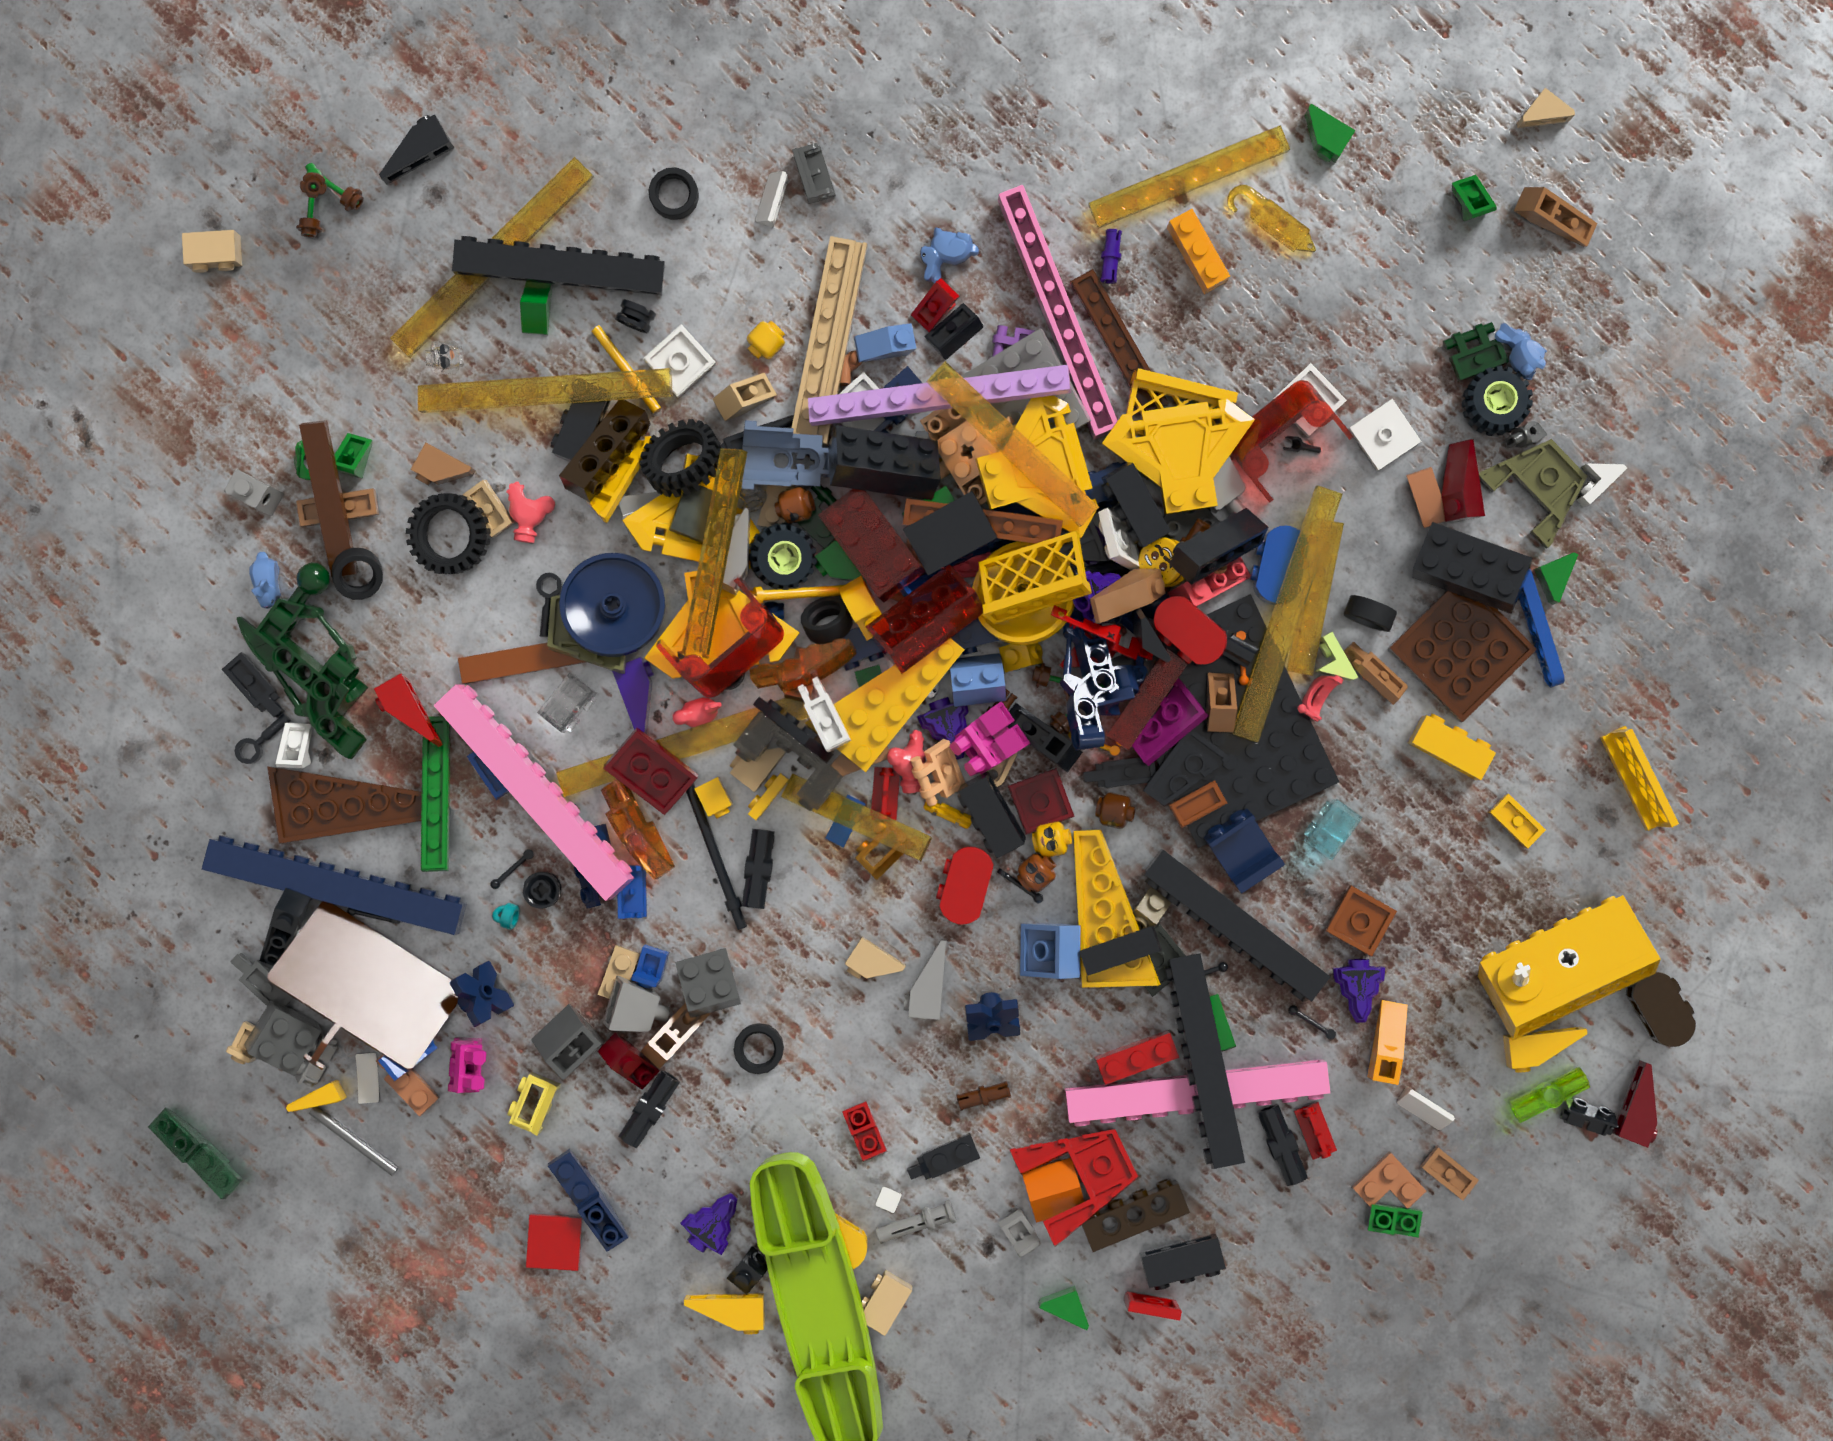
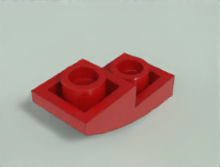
[842,1101,888,1162]

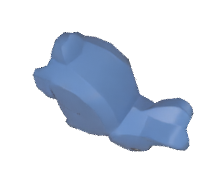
[920,228,979,284]
[1495,323,1547,380]
[249,552,281,609]

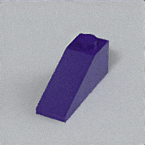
[612,657,654,735]

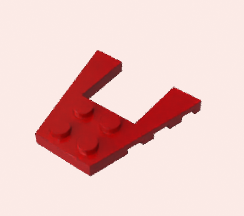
[1010,1129,1138,1247]

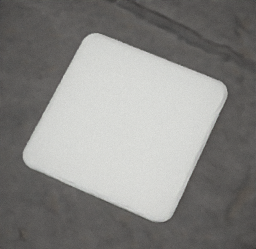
[876,1187,902,1213]

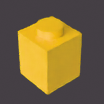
[695,777,733,819]

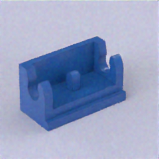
[617,865,647,919]

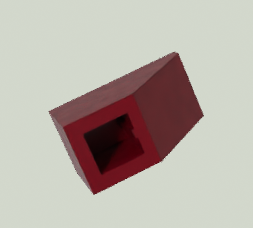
[597,1032,660,1090]

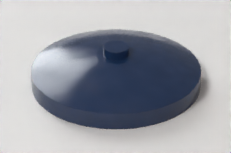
[559,553,665,657]

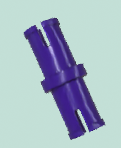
[1100,229,1122,284]

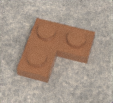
[1352,1152,1427,1209]

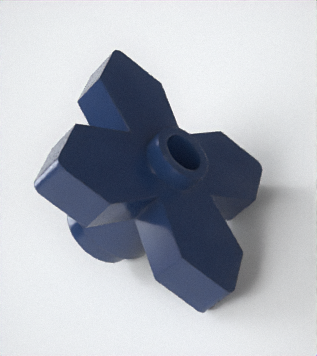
[449,961,514,1027]
[965,992,1020,1041]

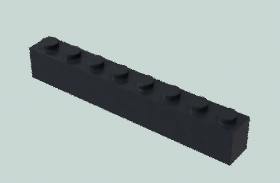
[452,236,665,295]
[1142,849,1331,1002]
[1164,953,1245,1169]

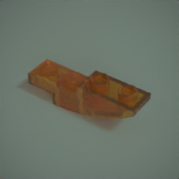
[749,639,857,693]
[601,779,675,880]

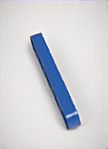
[1519,569,1565,688]

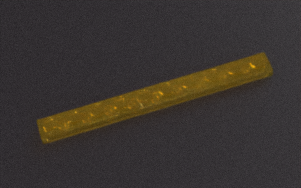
[390,157,594,358]
[418,368,673,413]
[1232,485,1343,742]
[556,698,810,797]

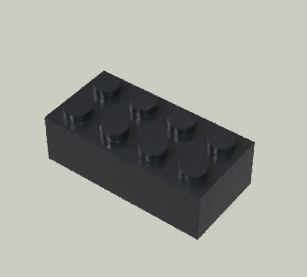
[828,425,941,500]
[1412,522,1533,614]

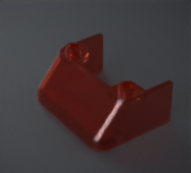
[1232,380,1354,503]
[656,574,784,698]

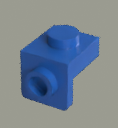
[631,945,670,988]

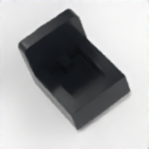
[727,1247,768,1295]

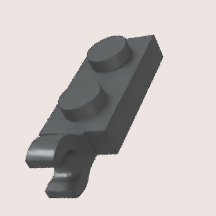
[230,953,294,1006]

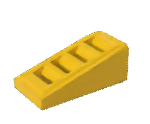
[286,1080,347,1112]

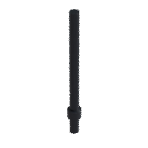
[686,783,747,930]

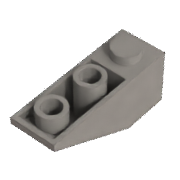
[705,508,750,596]

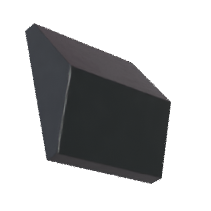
[1132,608,1172,663]

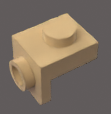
[226,1021,256,1064]

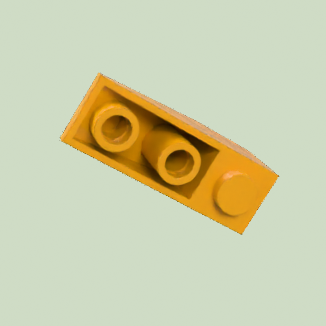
[1367,1000,1407,1085]

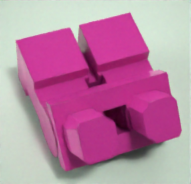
[949,701,1030,776]
[448,1037,486,1093]

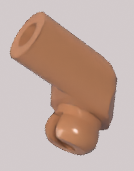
[840,350,862,386]

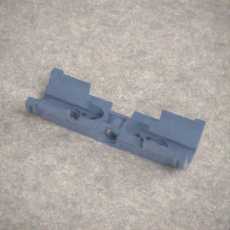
[741,420,928,500]

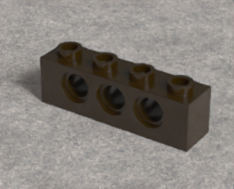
[559,397,651,502]
[1082,1178,1190,1252]

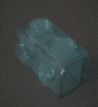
[1303,799,1363,860]

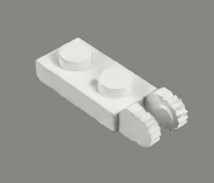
[798,676,852,753]

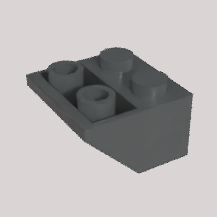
[531,1003,605,1080]

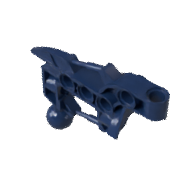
[1060,591,1170,750]

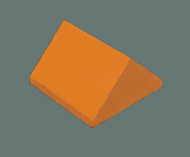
[1022,1157,1085,1223]

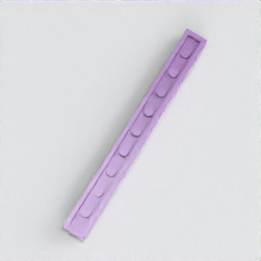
[808,365,1071,426]

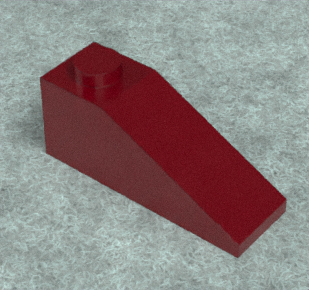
[1442,439,1485,522]
[1612,1060,1658,1148]

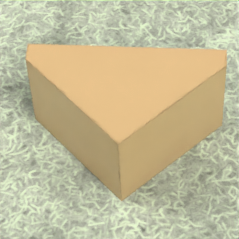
[1517,88,1575,128]

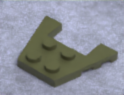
[1479,439,1588,549]
[547,595,626,674]

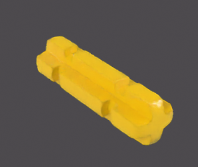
[923,800,972,829]

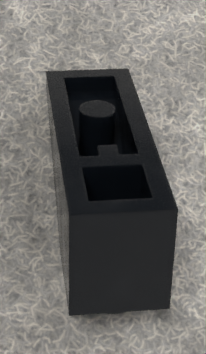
[379,114,454,185]
[1008,703,1083,773]

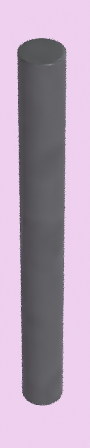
[309,1107,398,1176]

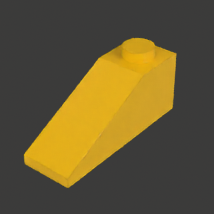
[1503,1026,1588,1073]
[684,1293,765,1335]

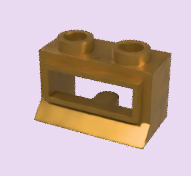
[855,821,914,880]

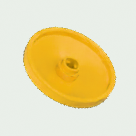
[972,541,1075,645]

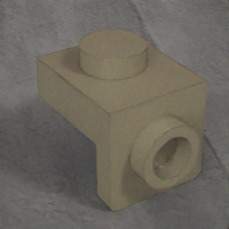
[1132,887,1171,930]

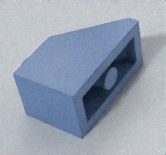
[854,323,917,363]

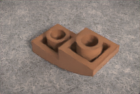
[1406,467,1445,528]

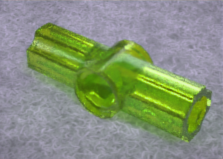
[1509,1067,1590,1123]

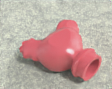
[506,482,555,543]
[672,697,722,727]
[887,730,926,793]

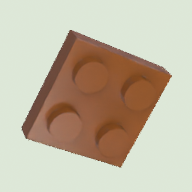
[1325,885,1397,956]

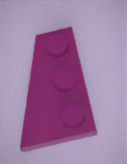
[1131,677,1209,766]

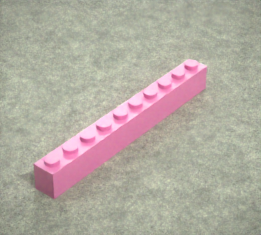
[998,185,1118,440]
[433,684,634,901]
[1064,1059,1330,1126]

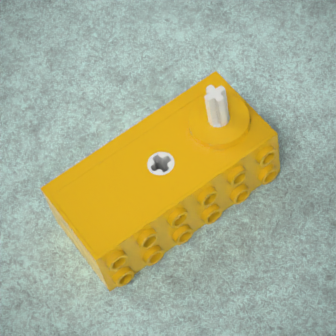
[1478,895,1661,1040]

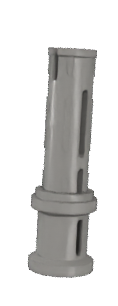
[876,1200,956,1244]

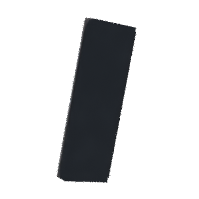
[924,303,983,360]

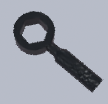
[536,573,563,637]
[234,713,291,764]

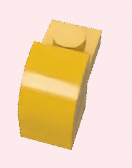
[838,576,890,641]

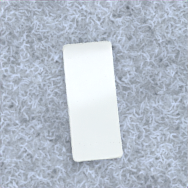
[355,1053,379,1104]

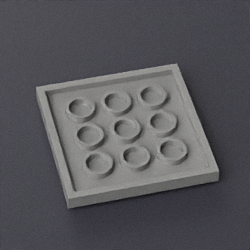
[956,329,1092,446]

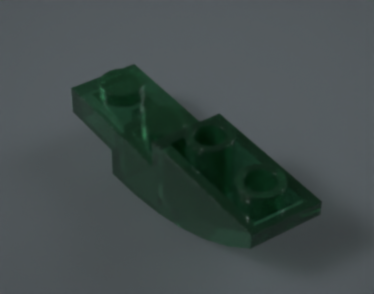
[148,1107,243,1199]

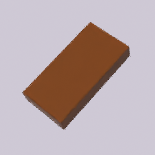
[1168,780,1227,828]

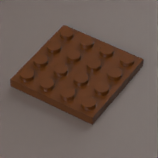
[1388,591,1537,722]

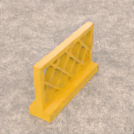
[1126,368,1238,437]
[979,531,1092,624]
[1600,726,1679,831]

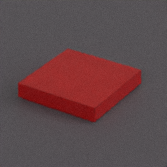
[526,1214,583,1271]
[1124,1291,1182,1321]

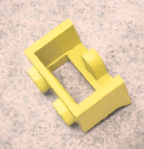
[507,1072,561,1136]

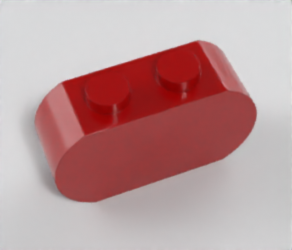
[1154,596,1227,664]
[936,846,994,924]

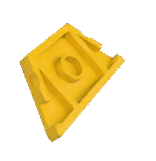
[587,436,653,523]

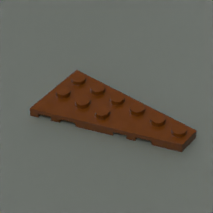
[267,766,422,844]

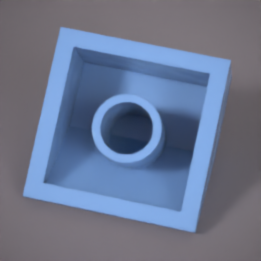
[950,653,1006,707]
[1020,924,1081,979]

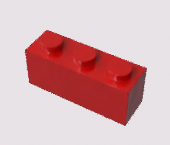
[1094,1030,1179,1085]

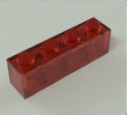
[1105,648,1188,751]

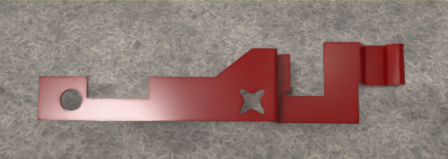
[1051,605,1153,660]

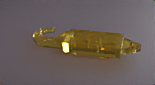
[1227,185,1316,252]

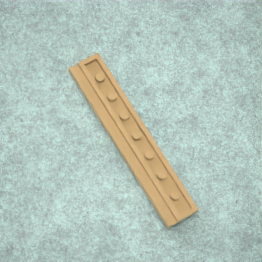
[792,236,868,446]

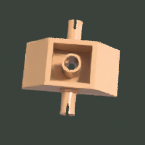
[920,405,1016,505]

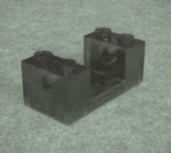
[733,712,845,811]

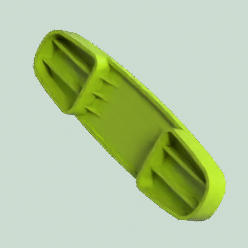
[750,1152,883,1441]

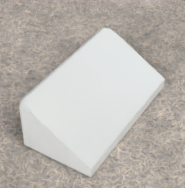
[755,171,788,227]
[1397,1087,1455,1130]

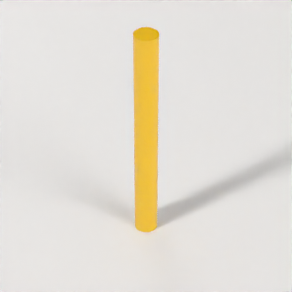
[591,325,661,414]

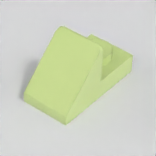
[1315,632,1358,681]

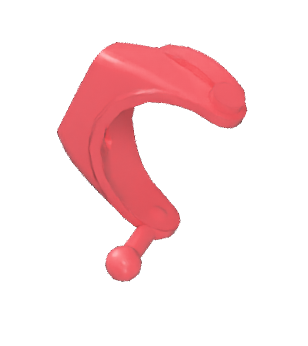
[1297,675,1343,722]

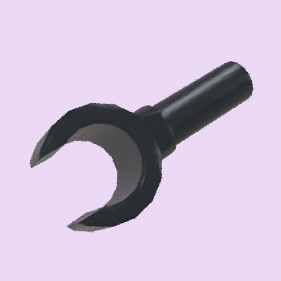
[1283,436,1321,453]

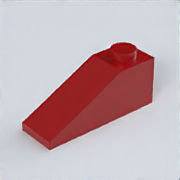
[374,673,443,747]

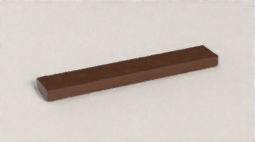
[1070,269,1169,411]
[299,420,359,577]

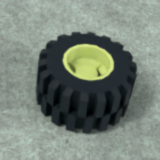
[1462,366,1533,436]
[749,522,817,590]

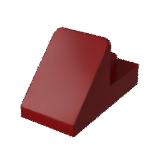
[910,278,959,332]

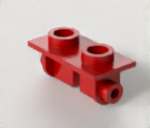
[870,767,900,821]
[1294,1102,1337,1160]

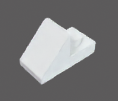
[1577,463,1627,507]
[275,723,313,768]

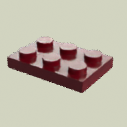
[603,728,698,815]

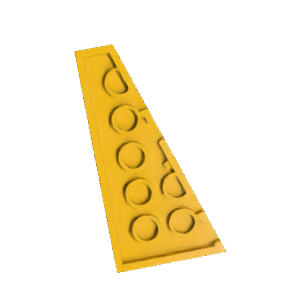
[805,633,965,772]
[1073,830,1161,988]

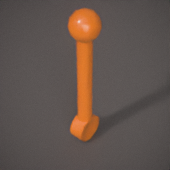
[1235,631,1249,685]

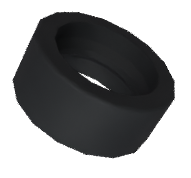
[648,167,699,220]
[332,548,383,600]
[1344,595,1397,632]
[801,596,853,645]
[733,1023,784,1074]

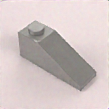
[904,939,946,1020]

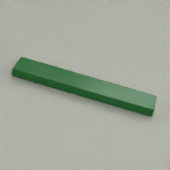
[421,716,450,872]

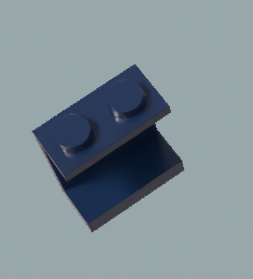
[1204,808,1285,894]

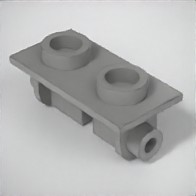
[295,1032,337,1087]

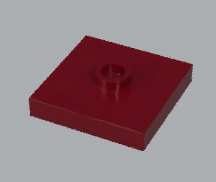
[1008,768,1075,835]

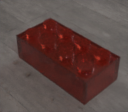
[818,489,926,602]
[865,564,983,674]

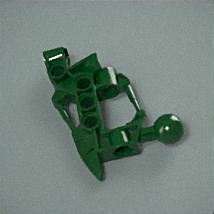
[237,562,368,759]

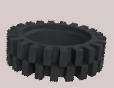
[640,419,724,497]
[406,493,491,575]

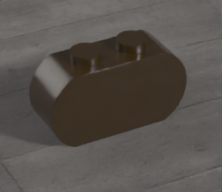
[1626,972,1696,1047]

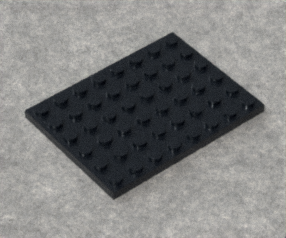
[1111,594,1339,848]

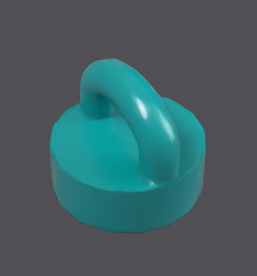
[492,903,520,930]

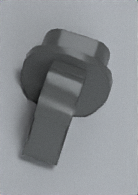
[1504,421,1547,448]

